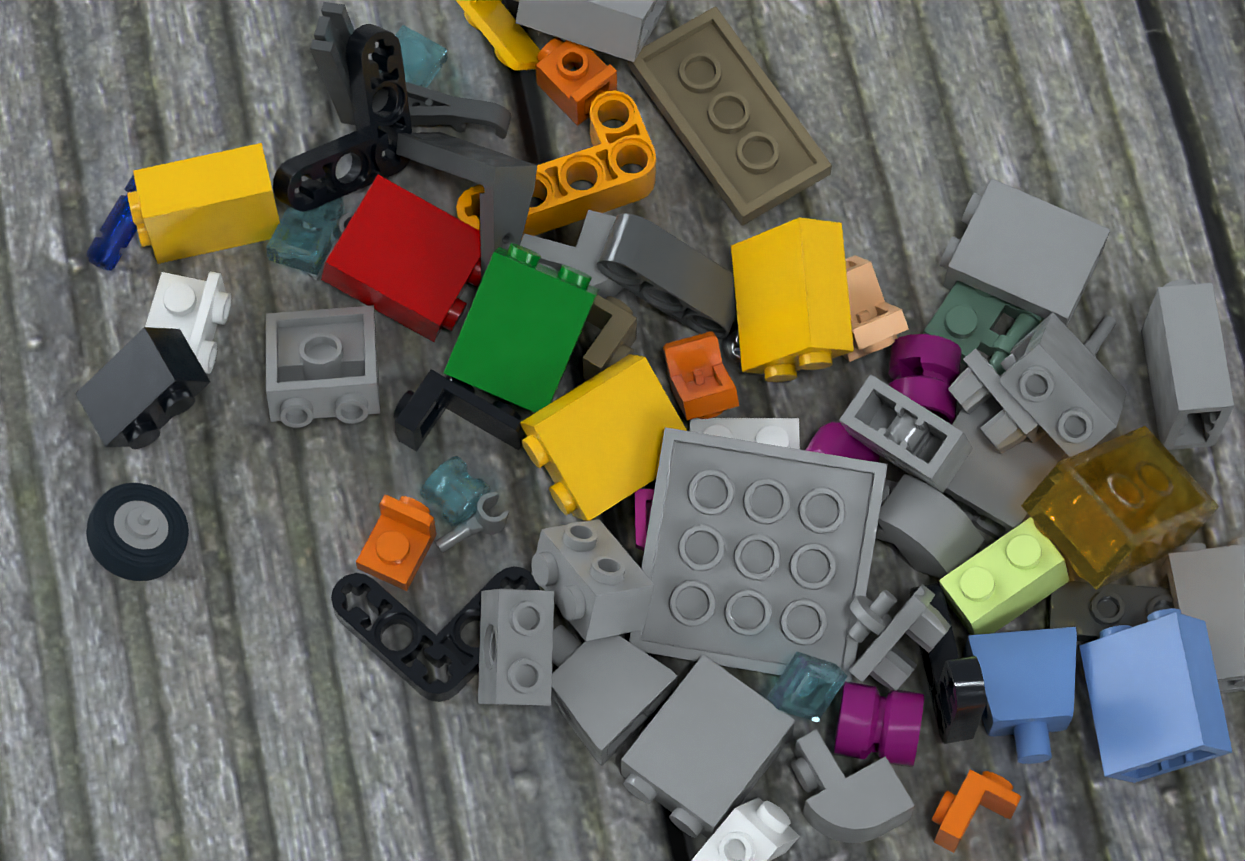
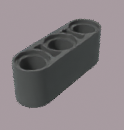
[597,213,737,339]

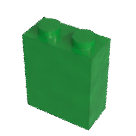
[443,243,600,413]

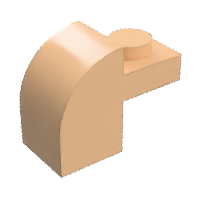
[843,255,909,362]

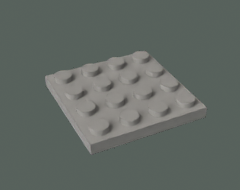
[629,427,888,686]

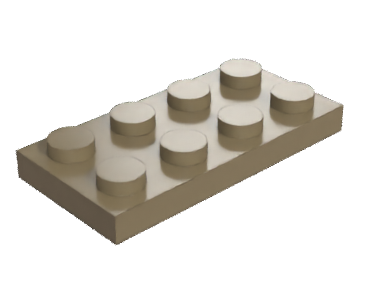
[628,6,832,226]

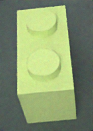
[939,516,1069,635]

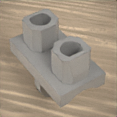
[948,349,1047,453]
[849,584,951,691]

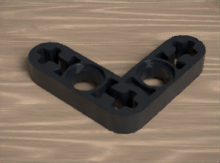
[273,24,412,212]
[331,566,540,702]
[910,583,986,744]

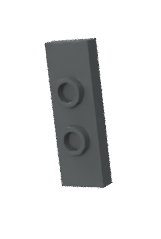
[1048,581,1174,642]

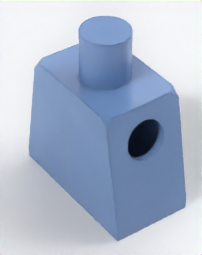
[963,627,1077,764]

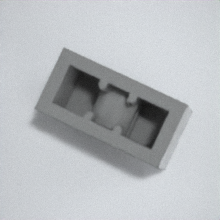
[839,374,973,494]

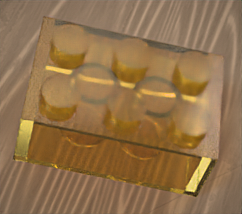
[1021,426,1219,590]

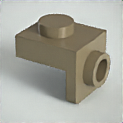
[583,295,637,380]

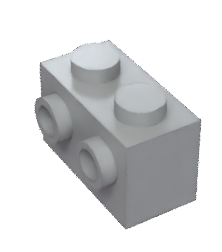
[531,519,655,641]

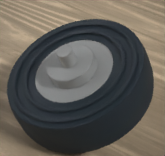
[86,483,189,581]

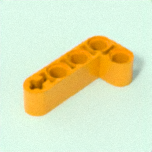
[456,90,656,240]

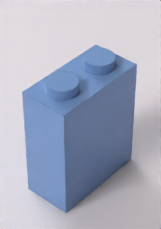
[1079,608,1232,783]

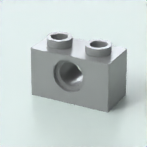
[478,589,554,706]

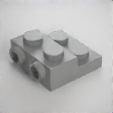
[266,305,380,428]

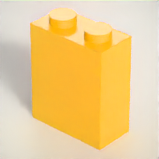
[127,143,283,264]
[731,217,854,382]
[520,354,687,521]

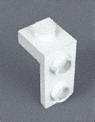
[691,797,800,861]

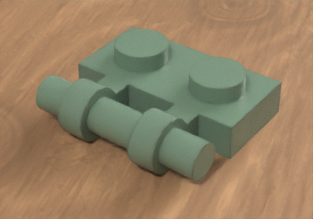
[923,281,1045,375]

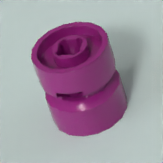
[888,334,962,425]
[834,681,924,767]

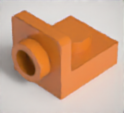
[356,495,437,591]

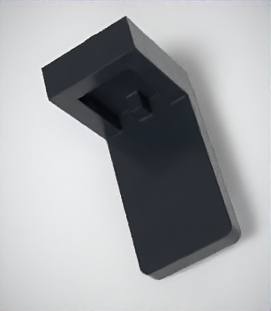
[393,369,525,452]

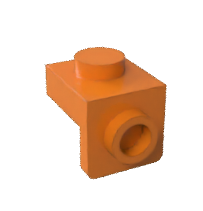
[663,331,740,420]
[931,769,1021,853]

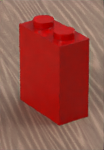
[321,174,481,342]

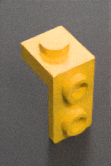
[456,0,540,71]

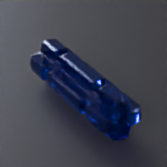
[87,174,137,271]

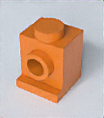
[536,37,617,126]

